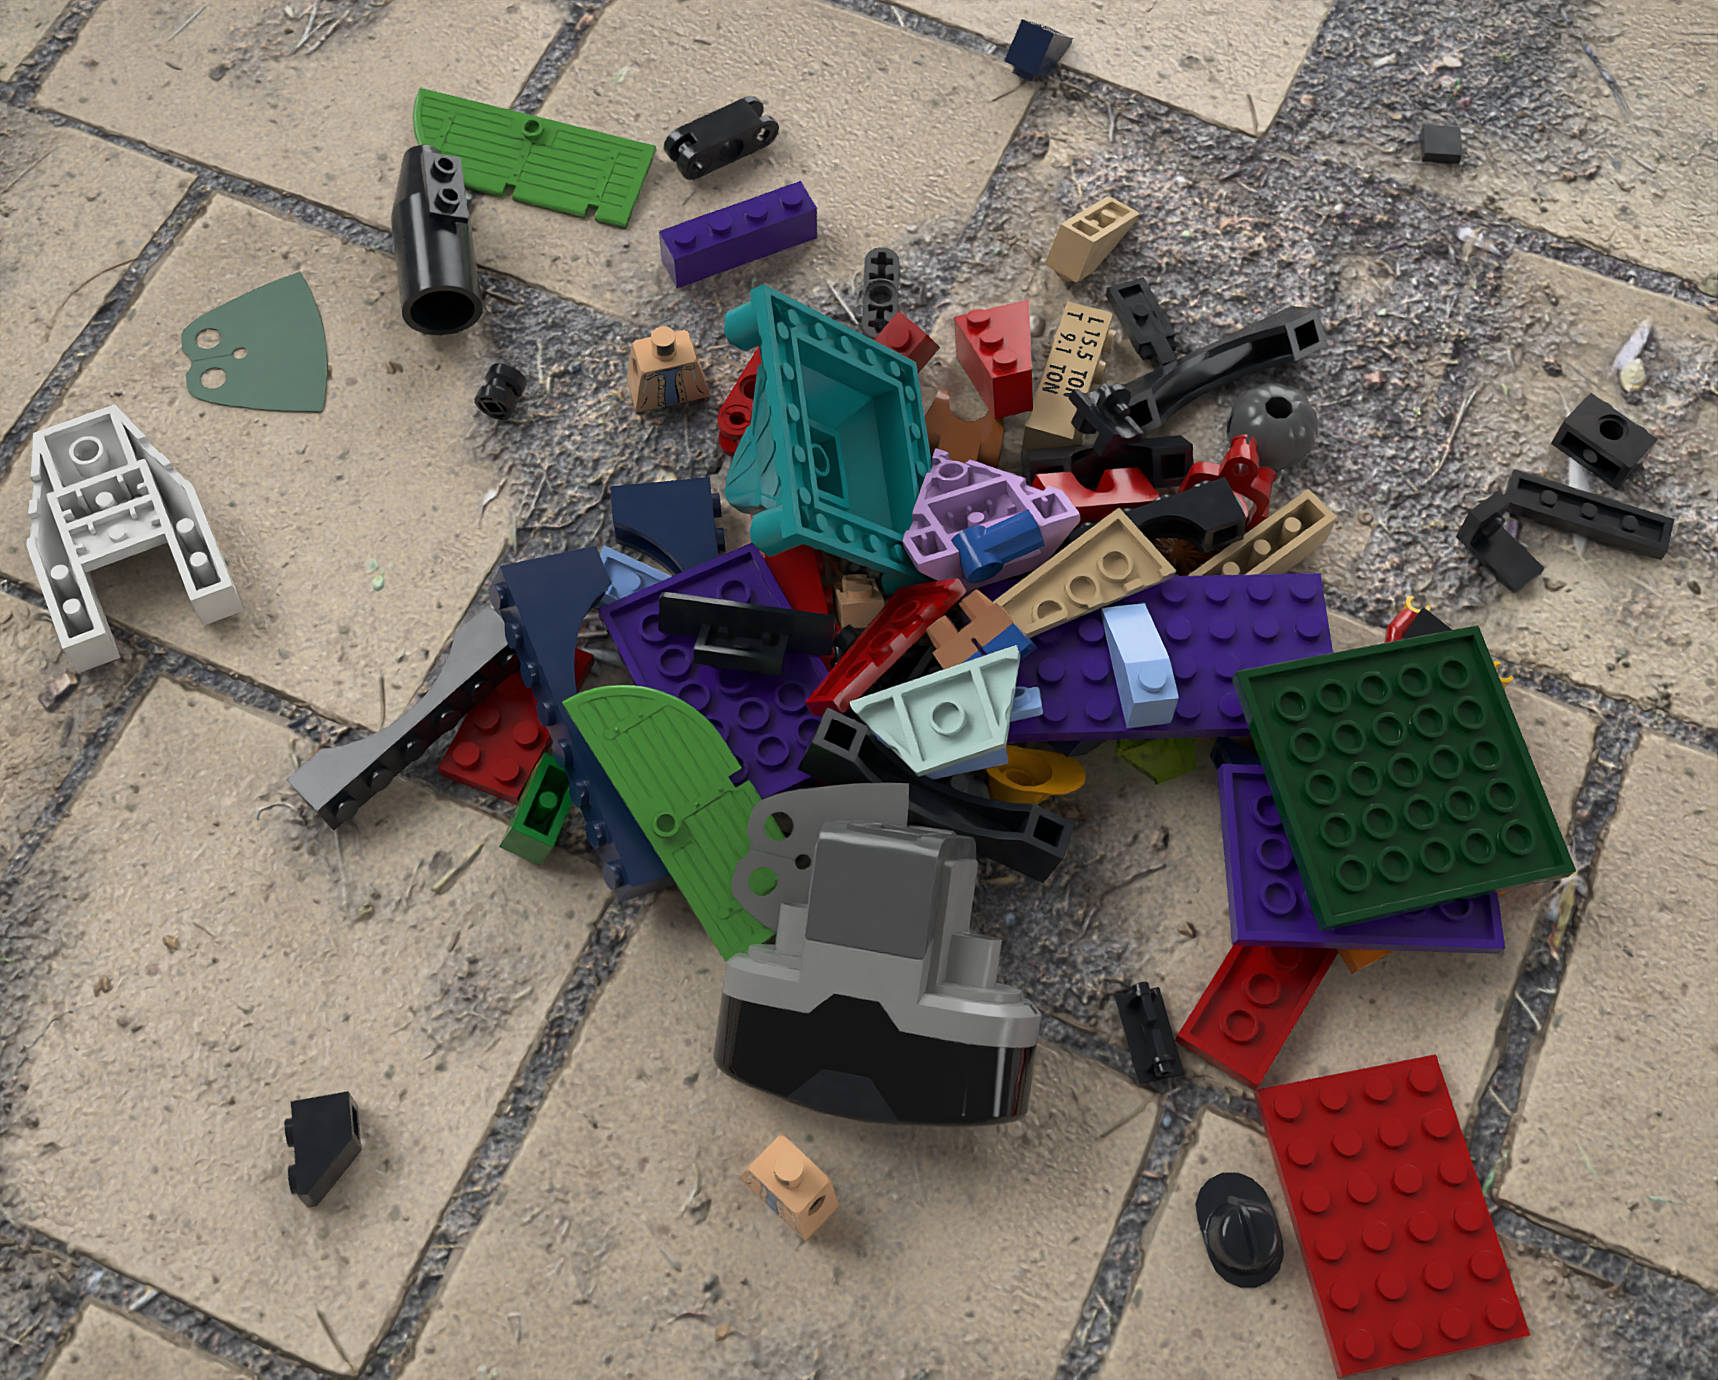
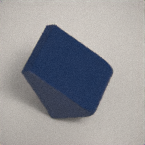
[1210,737,1262,770]

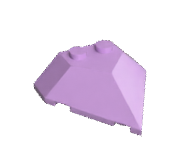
[902,448,1080,591]

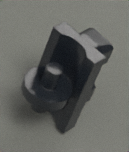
[1068,384,1144,458]

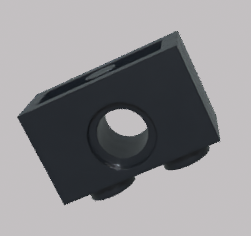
[1551,393,1658,490]

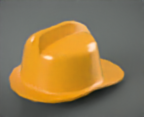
[984,745,1087,805]

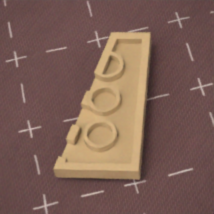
[993,508,1176,638]

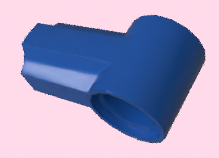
[951,509,1045,583]

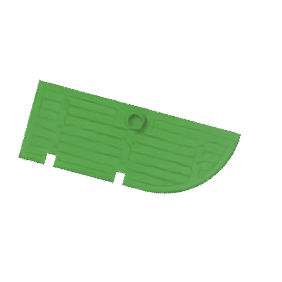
[413,88,657,228]
[561,685,806,963]

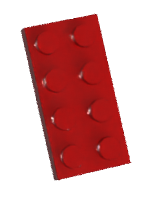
[438,648,595,805]
[1175,945,1339,1091]

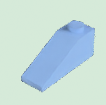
[1101,603,1179,728]

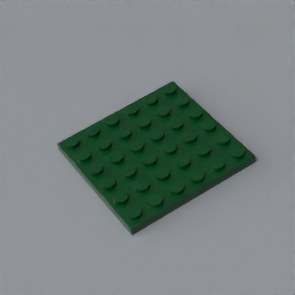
[1232,625,1576,932]

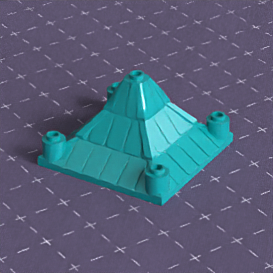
[724,284,938,597]

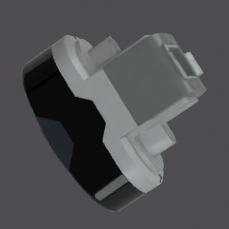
[713,820,1041,1127]

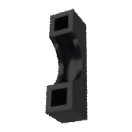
[1021,435,1194,489]
[1066,477,1246,553]

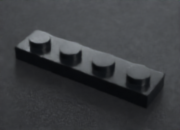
[1504,469,1675,560]

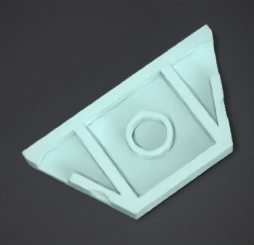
[850,645,1020,777]

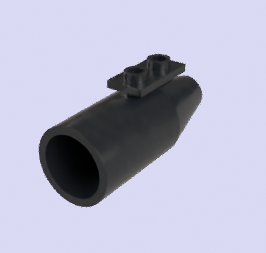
[391,145,483,336]

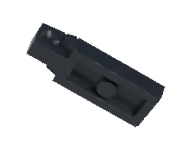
[1106,277,1177,370]

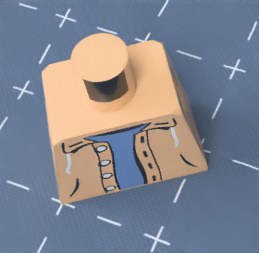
[627,326,710,413]
[740,1134,839,1242]

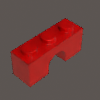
[1031,467,1160,528]

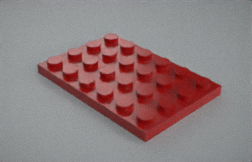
[1254,1054,1530,1379]

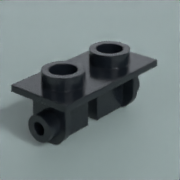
[1114,982,1184,1085]

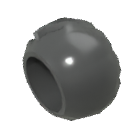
[1226,383,1318,471]

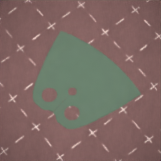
[181,271,327,412]

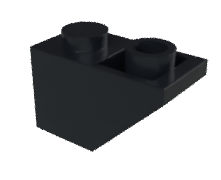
[284,1091,362,1208]

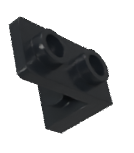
[1456,490,1544,593]

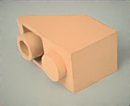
[832,574,884,631]

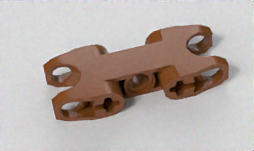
[925,389,1005,469]

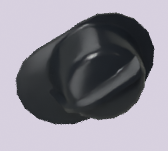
[1195,1172,1284,1288]

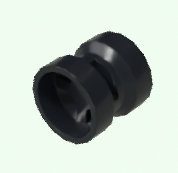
[474,363,527,420]

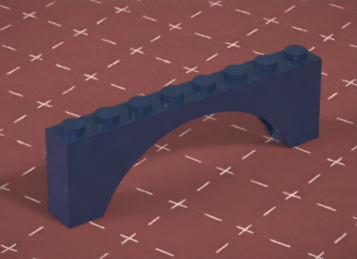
[610,477,726,576]
[489,545,676,903]

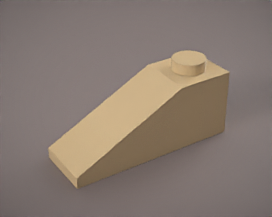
[1044,196,1140,283]

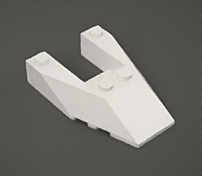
[26,404,244,673]

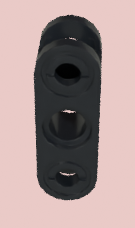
[663,96,779,180]

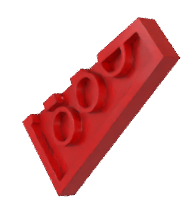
[805,578,967,716]

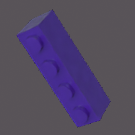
[659,181,817,289]

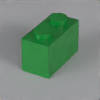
[499,753,572,866]

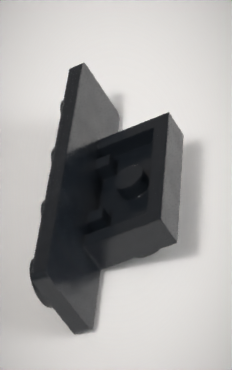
[658,592,836,676]

